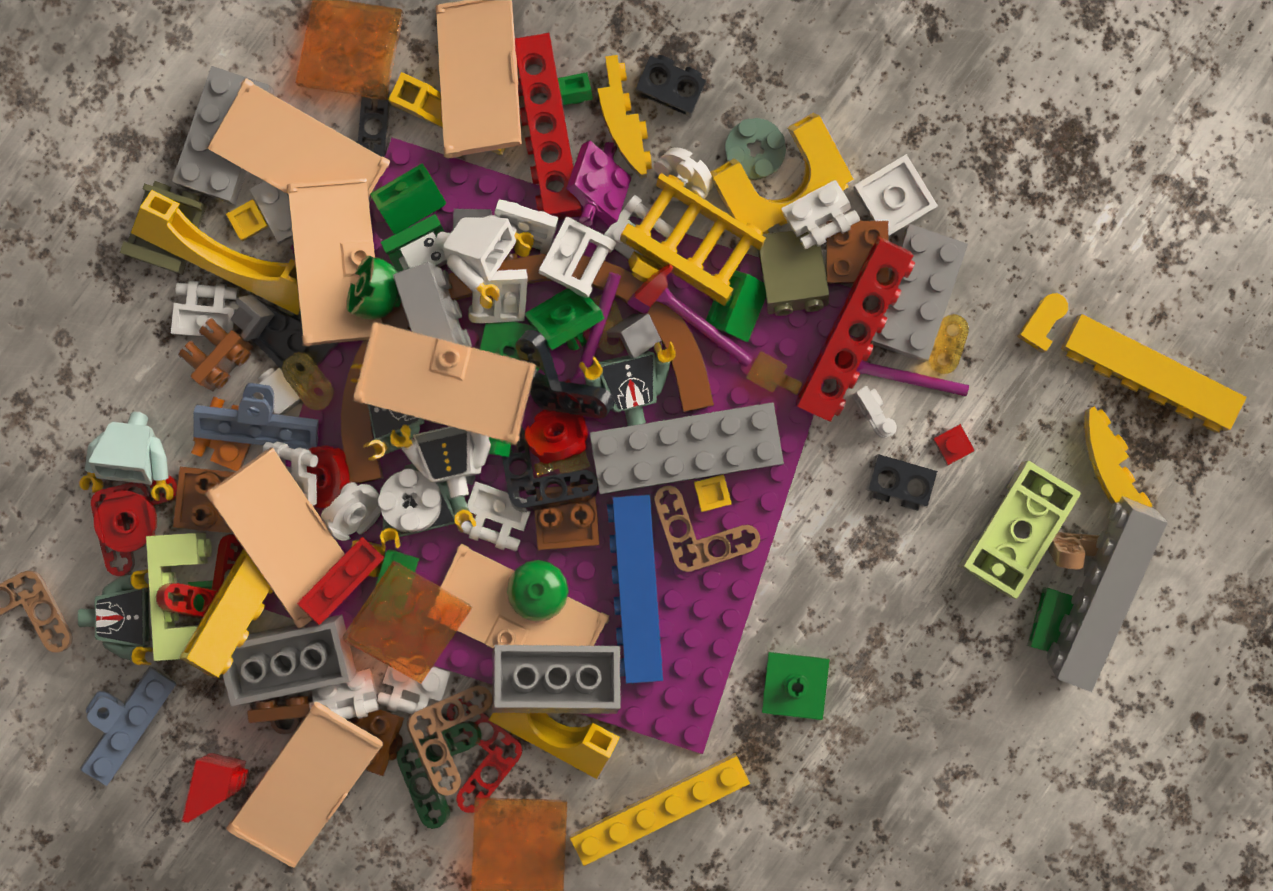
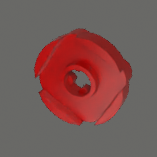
[525,410,588,464]
[307,445,351,508]
[94,491,157,552]

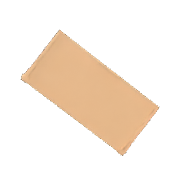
[435,0,522,158]
[207,78,390,198]
[286,178,382,346]
[353,322,536,445]
[205,447,345,628]
[427,544,609,648]
[226,702,383,868]

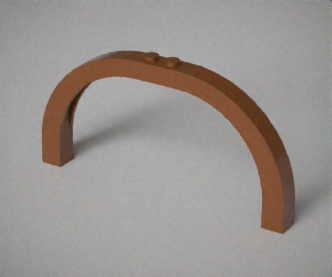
[341,253,714,484]

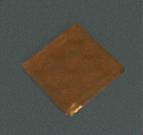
[295,0,404,100]
[342,560,472,684]
[471,798,567,891]

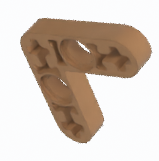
[655,485,760,572]
[1048,532,1099,569]
[0,571,73,653]
[406,685,492,796]

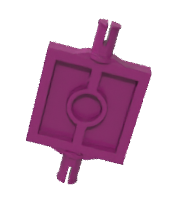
[566,140,632,226]

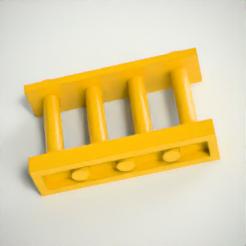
[620,173,766,306]

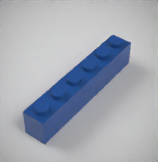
[607,495,663,683]

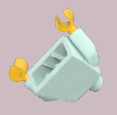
[79,412,174,501]

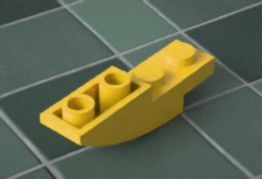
[598,55,652,179]
[1084,406,1153,508]

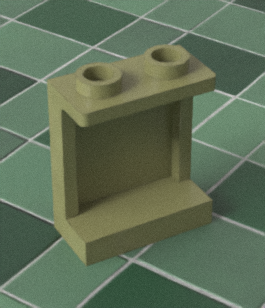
[120,181,207,275]
[757,230,829,316]

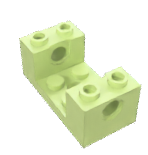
[958,460,1081,599]
[146,533,212,661]

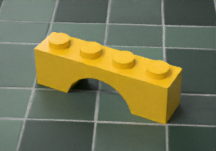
[388,72,505,156]
[489,713,620,779]

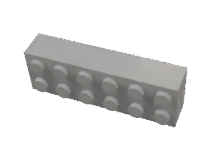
[590,402,784,495]
[1047,496,1168,692]

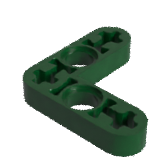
[396,720,482,829]

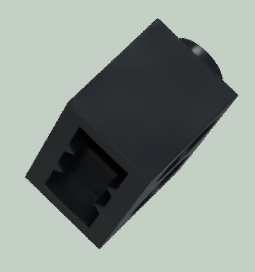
[636,55,706,118]
[866,454,938,511]

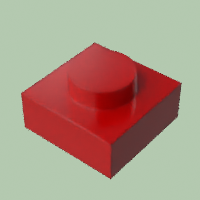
[933,424,975,465]

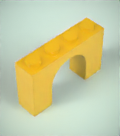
[710,112,854,235]

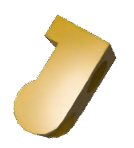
[1017,293,1068,353]

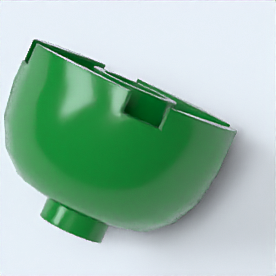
[347,256,402,320]
[507,560,569,622]

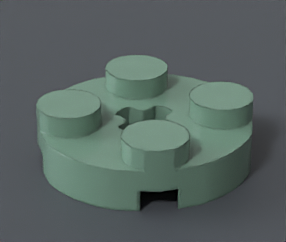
[725,118,786,180]

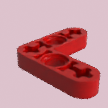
[91,475,178,576]
[156,534,243,618]
[447,698,523,813]

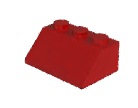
[182,753,249,823]

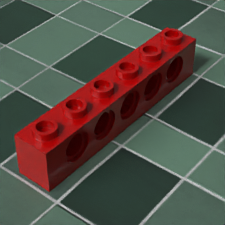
[515,32,582,220]
[796,236,915,422]

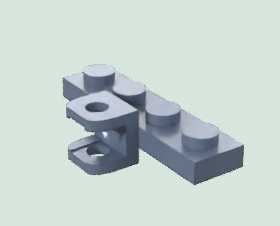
[193,383,318,450]
[80,666,176,786]

